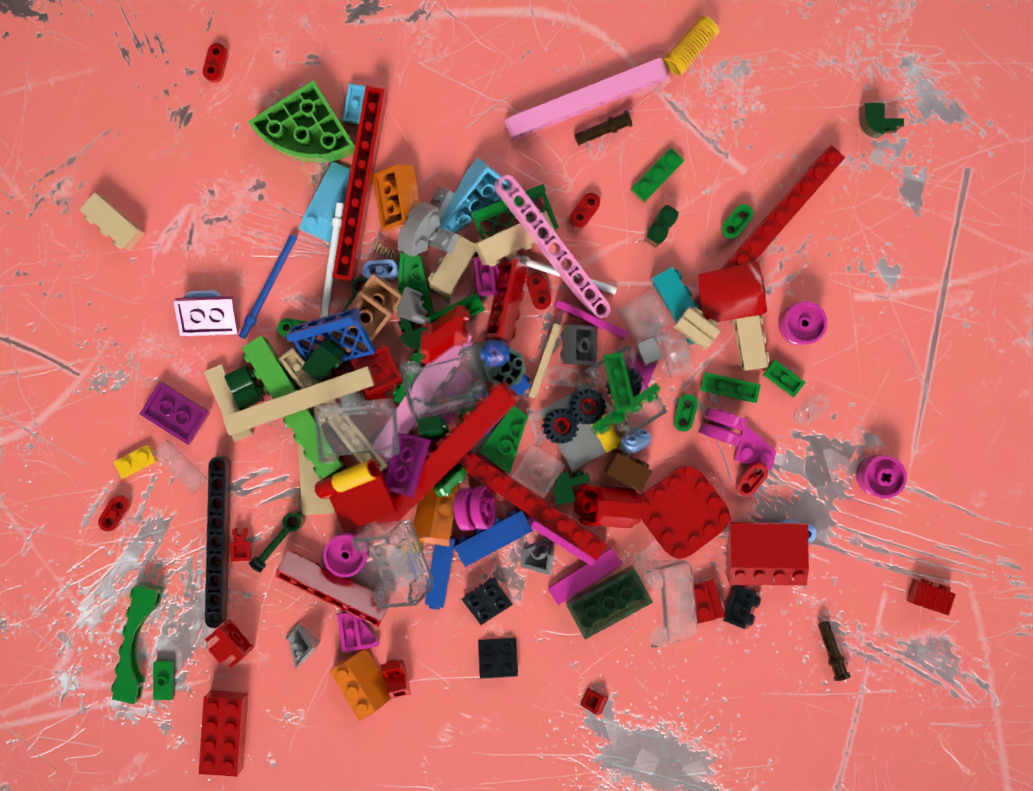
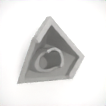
[396,287,430,326]
[521,537,554,575]
[286,623,320,670]

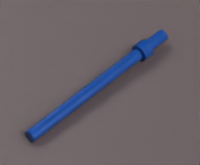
[238,234,297,339]

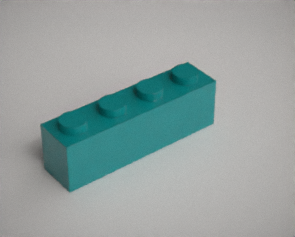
[650,267,701,346]

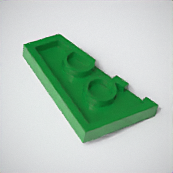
[396,252,435,314]
[479,405,528,474]

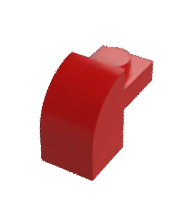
[381,659,411,699]

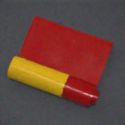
[315,459,398,533]

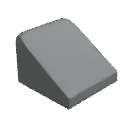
[636,337,662,366]

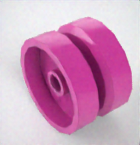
[778,302,827,345]
[698,407,747,447]
[856,455,907,498]
[454,486,496,531]
[323,532,369,577]

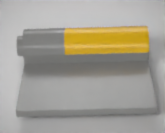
[539,382,621,471]

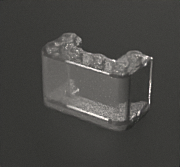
[351,520,433,608]

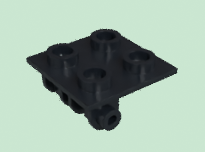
[461,577,513,625]
[478,638,518,679]

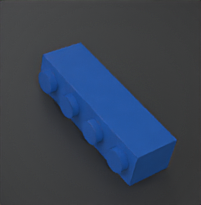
[454,508,533,567]

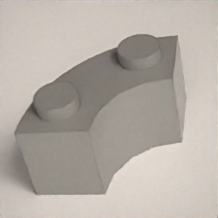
[398,201,440,257]

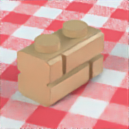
[673,307,721,350]

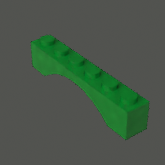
[111,583,163,704]

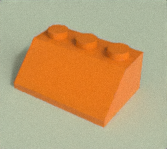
[373,164,420,231]
[411,484,460,547]
[329,648,392,721]

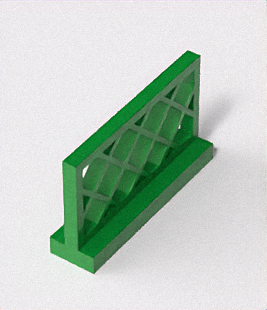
[470,184,559,240]

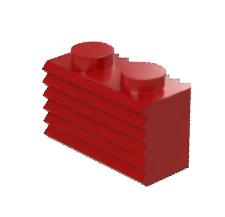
[907,578,956,616]

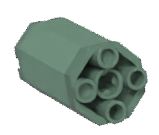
[468,339,526,386]

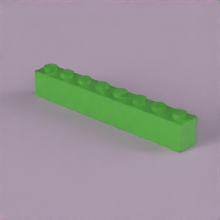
[242,335,346,479]

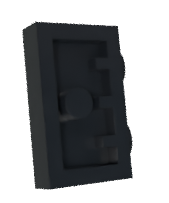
[723,585,761,629]

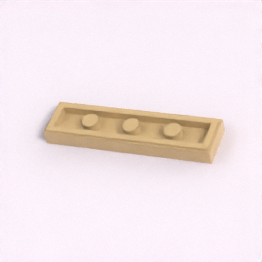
[529,323,561,398]
[204,364,253,442]

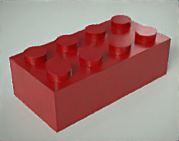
[198,690,248,777]

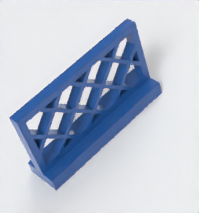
[285,308,376,362]

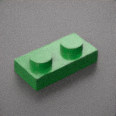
[762,359,806,398]

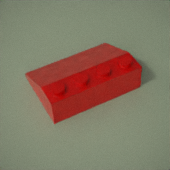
[485,258,528,342]
[725,522,809,586]

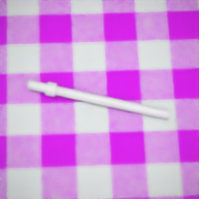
[320,202,344,318]
[506,255,617,295]

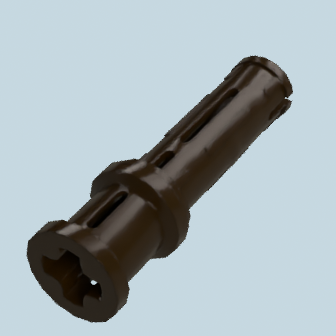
[574,110,633,146]
[817,621,851,681]

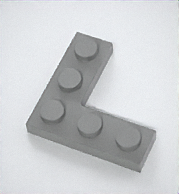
[428,186,460,254]

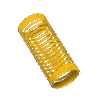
[663,15,719,76]

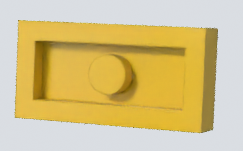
[113,444,158,479]

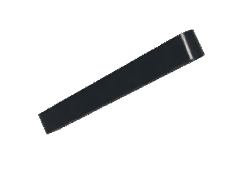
[205,456,231,628]

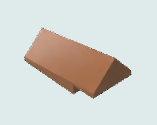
[331,274,402,354]

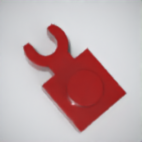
[230,527,252,562]

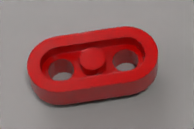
[203,43,229,83]
[570,193,600,228]
[527,272,551,310]
[736,461,768,497]
[98,496,130,532]

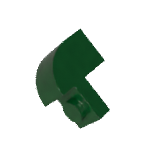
[859,103,904,138]
[398,317,427,349]
[553,470,590,506]

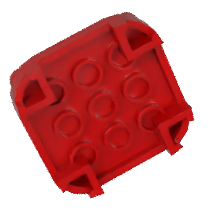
[641,466,731,559]

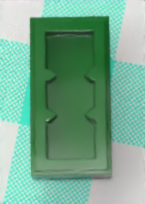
[153,660,175,700]

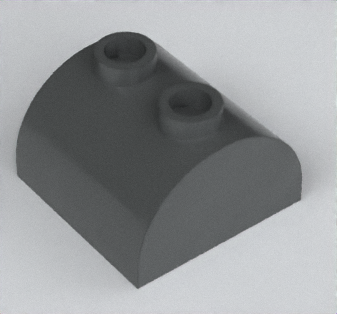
[560,325,597,365]

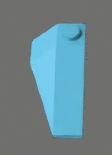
[439,157,509,233]
[299,161,350,243]

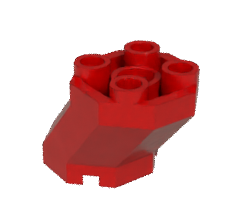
[421,306,470,364]
[574,485,642,528]

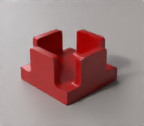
[351,346,403,397]
[205,619,254,669]

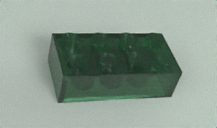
[565,565,653,639]

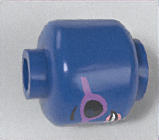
[481,340,509,366]

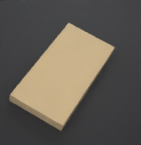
[298,437,339,515]

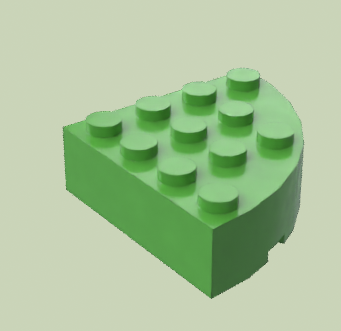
[248,80,355,163]

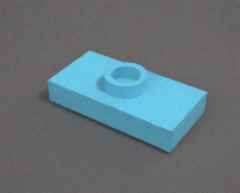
[342,83,365,125]

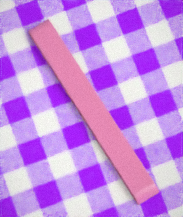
[504,58,670,140]
[494,175,610,318]

